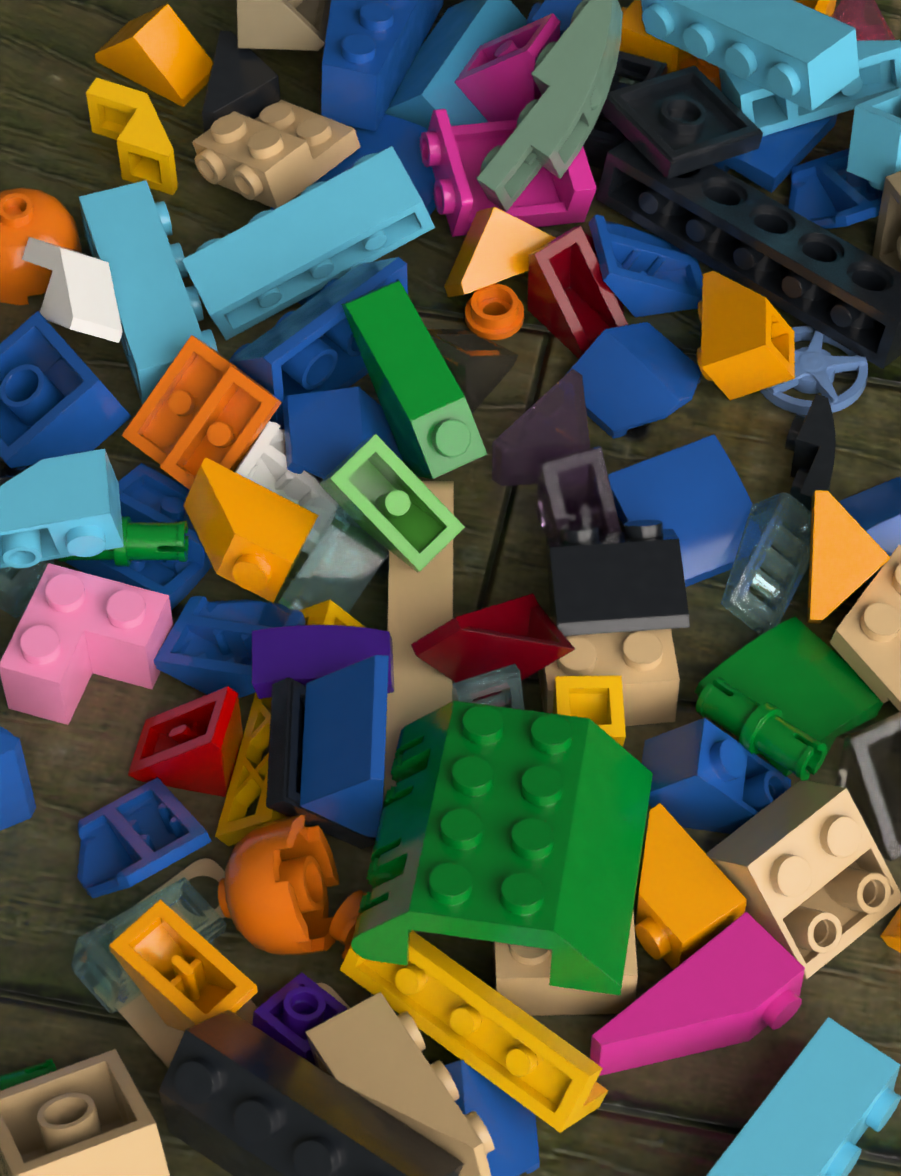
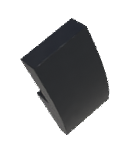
[785,394,836,535]

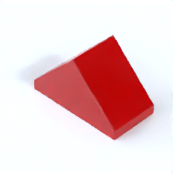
[128,686,243,797]

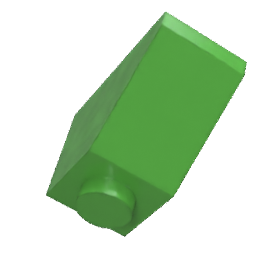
[319,434,465,572]

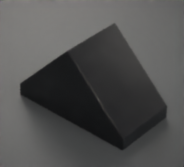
[202,30,280,133]

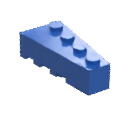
[321,0,444,132]

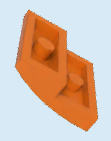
[121,335,282,490]

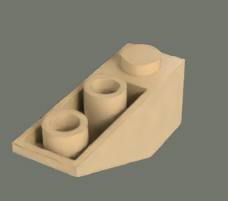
[306,992,494,1176]

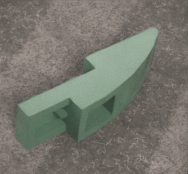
[476,0,623,212]

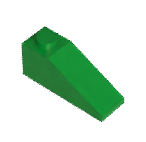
[341,281,487,479]

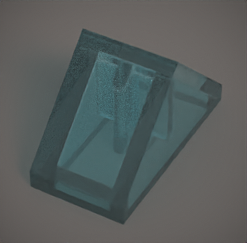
[278,504,388,613]

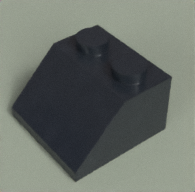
[546,520,690,636]

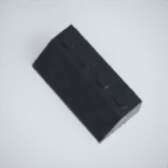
[159,1010,464,1176]

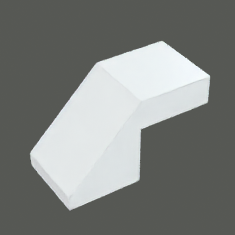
[22,237,123,343]

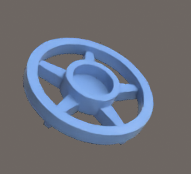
[760,326,868,415]

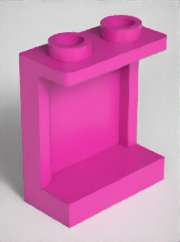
[420,109,597,237]

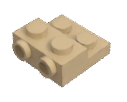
[192,100,361,209]

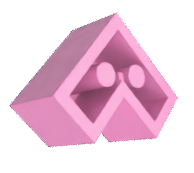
[0,563,174,725]

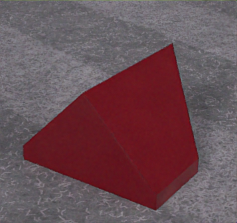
[527,226,628,359]
[411,593,575,702]

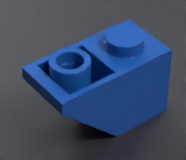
[641,718,791,834]

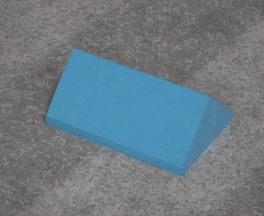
[385,0,527,129]

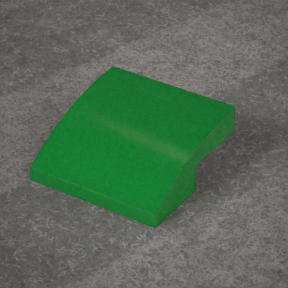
[695,616,883,777]

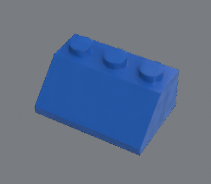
[229,257,408,430]

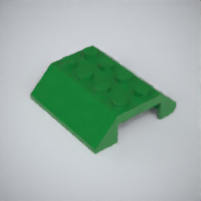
[351,701,653,996]

